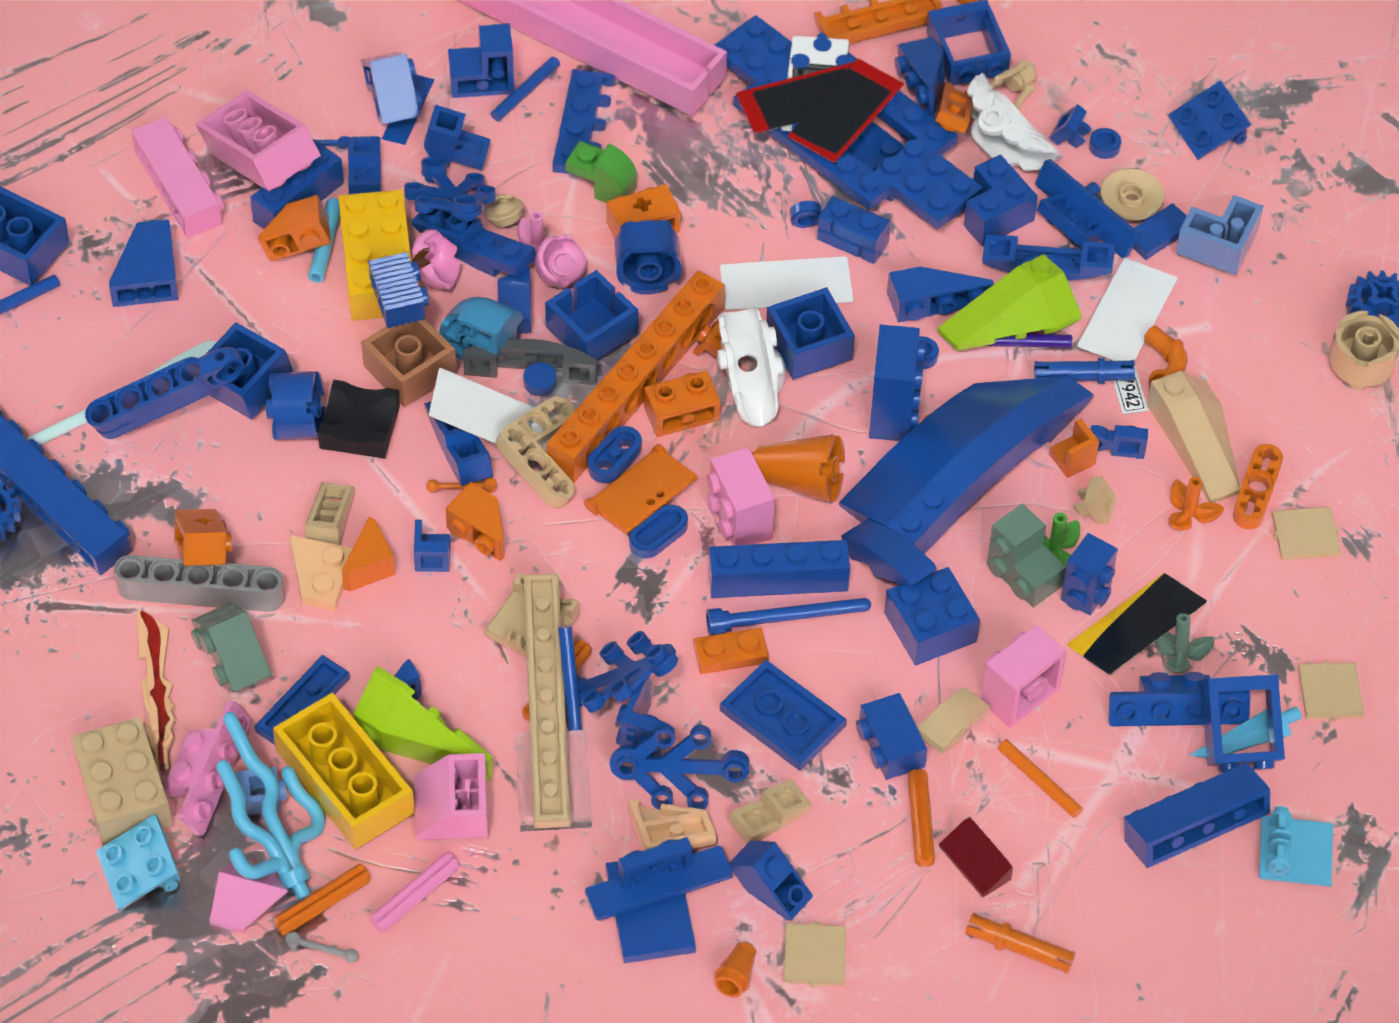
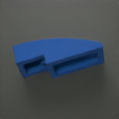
[424,401,493,486]
[841,519,937,587]

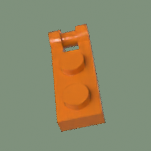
[935,81,973,133]

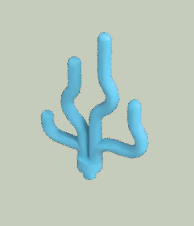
[216,712,325,901]

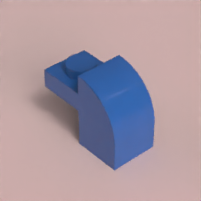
[424,104,491,170]

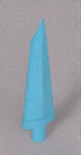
[1189,706,1302,758]

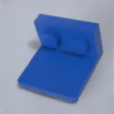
[616,674,666,757]

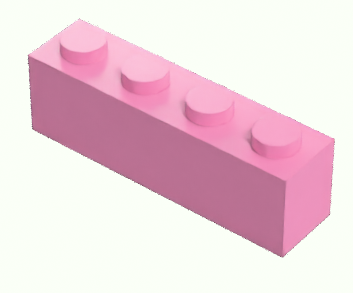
[131,117,224,238]

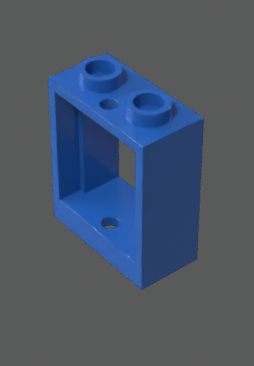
[926,0,1011,85]
[1201,674,1285,772]

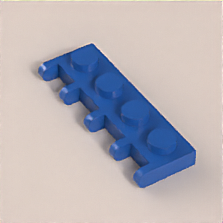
[552,69,616,175]

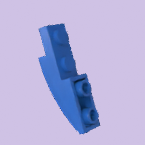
[411,208,536,277]

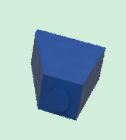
[109,219,178,307]

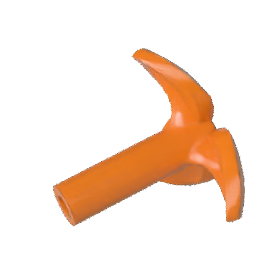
[1168,477,1224,531]

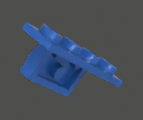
[1035,159,1139,258]
[1108,672,1251,727]
[585,837,733,921]

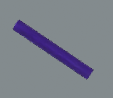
[986,334,1072,348]

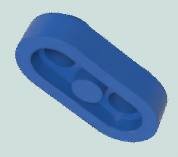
[588,426,642,483]

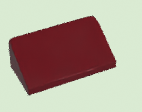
[939,817,1013,898]

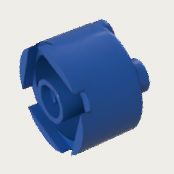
[614,220,682,295]
[266,371,326,440]

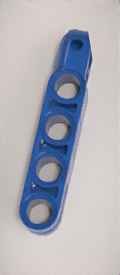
[85,347,244,439]

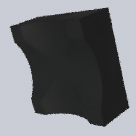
[318,380,400,459]

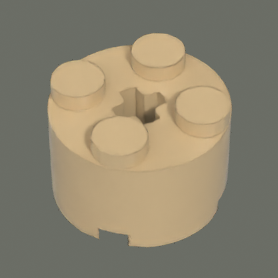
[1329,311,1399,390]

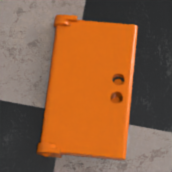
[584,444,698,534]

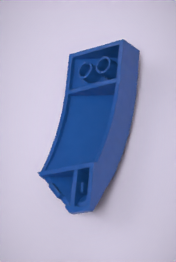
[839,376,1094,554]

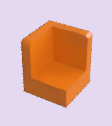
[1049,419,1099,478]

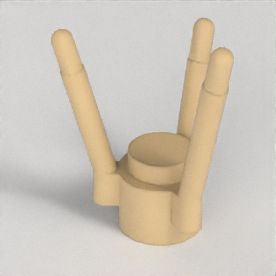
[990,60,1037,110]

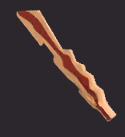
[136,610,175,771]

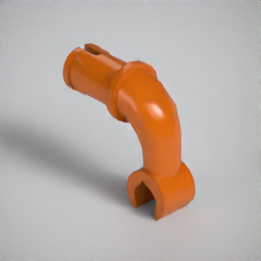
[1144,325,1188,391]

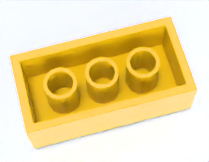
[338,189,411,321]
[273,692,415,850]

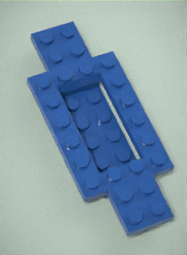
[714,15,983,229]

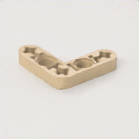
[496,396,575,508]

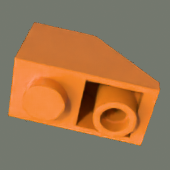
[258,195,331,262]
[445,482,504,561]

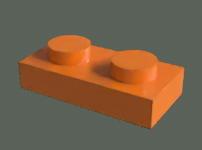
[693,627,769,674]

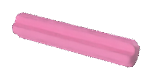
[370,852,459,932]

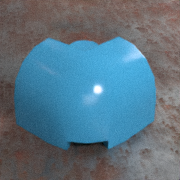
[439,297,523,360]

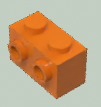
[644,370,720,437]

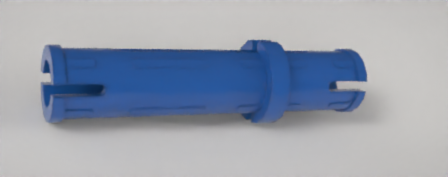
[1034,358,1135,384]

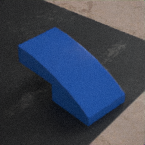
[348,136,381,194]

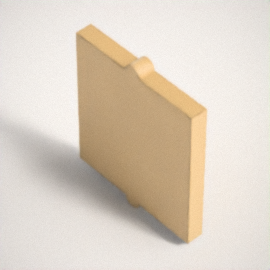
[1271,507,1341,560]
[1298,660,1364,722]
[784,922,846,988]

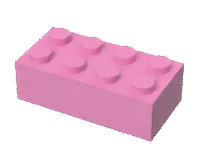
[195,90,321,191]

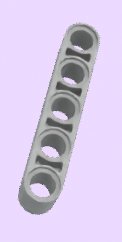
[114,555,285,612]

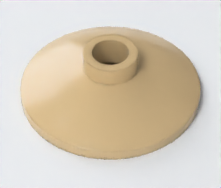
[1100,168,1165,220]

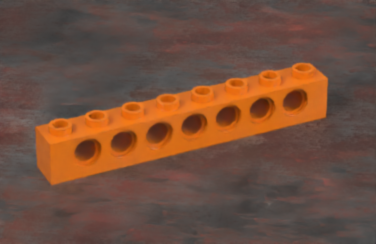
[546,270,725,483]

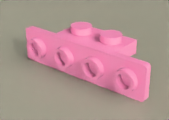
[163,701,252,836]

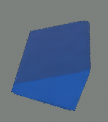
[498,268,531,333]

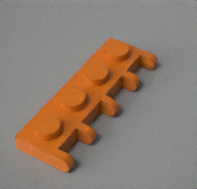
[814,0,943,44]

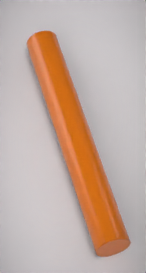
[997,739,1083,818]

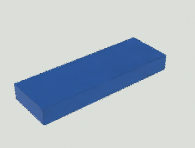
[255,655,350,745]

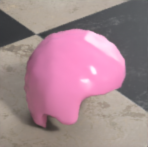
[535,235,586,287]

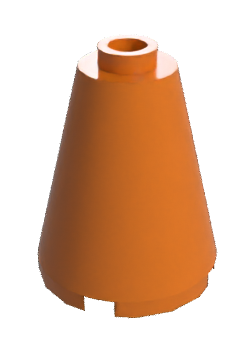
[751,434,845,502]

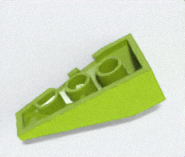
[937,254,1082,351]
[353,666,493,780]

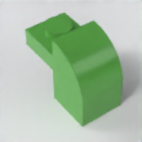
[565,141,637,203]

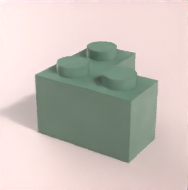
[987,503,1066,608]
[191,603,272,693]

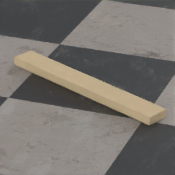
[524,574,570,828]

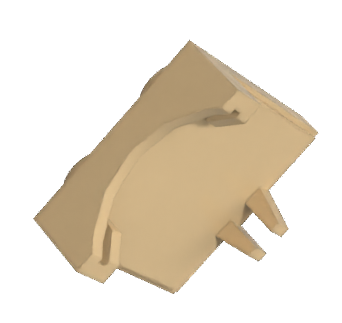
[484,573,579,657]

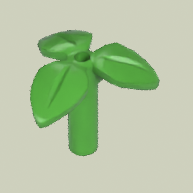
[1043,513,1080,566]

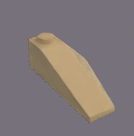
[1147,371,1240,503]

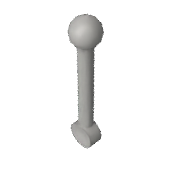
[285,932,359,963]

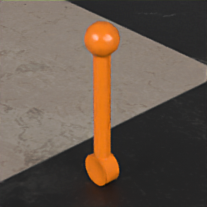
[426,478,497,493]

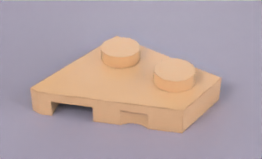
[290,535,353,611]
[628,799,716,851]

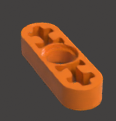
[1233,444,1283,529]

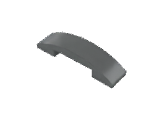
[463,339,596,385]

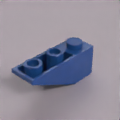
[894,36,945,115]
[887,266,994,323]

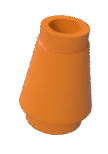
[714,942,757,997]

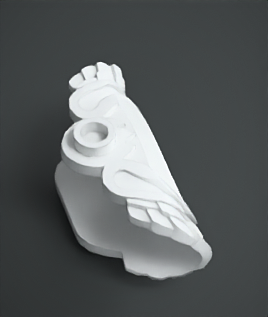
[967,73,1059,171]
[717,308,786,428]

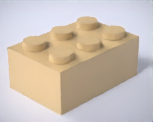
[71,717,172,846]

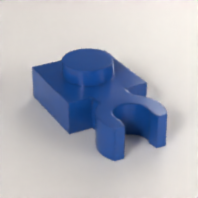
[1090,425,1149,459]

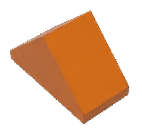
[342,517,395,591]

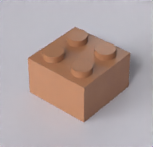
[361,319,456,407]

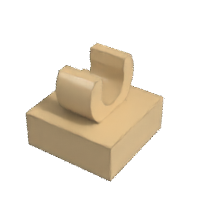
[1073,476,1117,525]

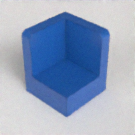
[414,520,451,572]

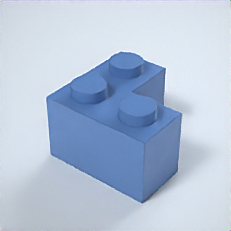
[1176,195,1264,275]

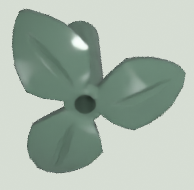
[1155,613,1215,673]

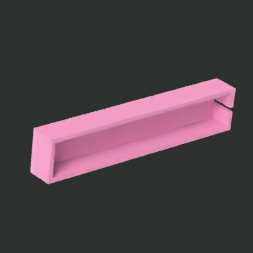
[459,0,727,116]

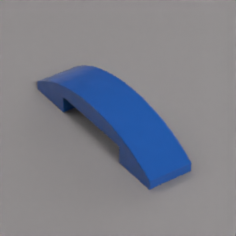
[982,234,1115,281]

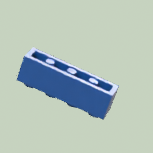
[708,540,850,598]
[1124,762,1270,868]

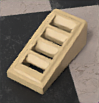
[305,482,355,545]

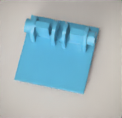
[1259,806,1333,887]
[96,814,180,910]

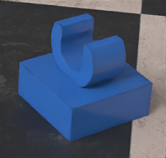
[1049,104,1092,148]

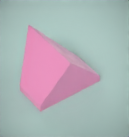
[209,863,288,934]

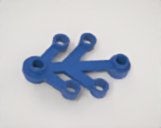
[404,156,495,222]
[577,631,678,713]
[609,723,750,810]

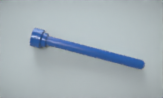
[706,598,871,636]

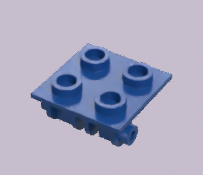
[1168,80,1251,160]

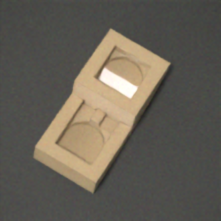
[918,687,991,753]
[728,779,812,844]

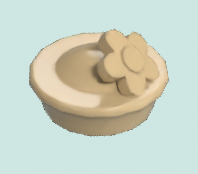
[485,195,523,227]

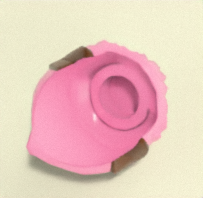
[411,229,461,290]

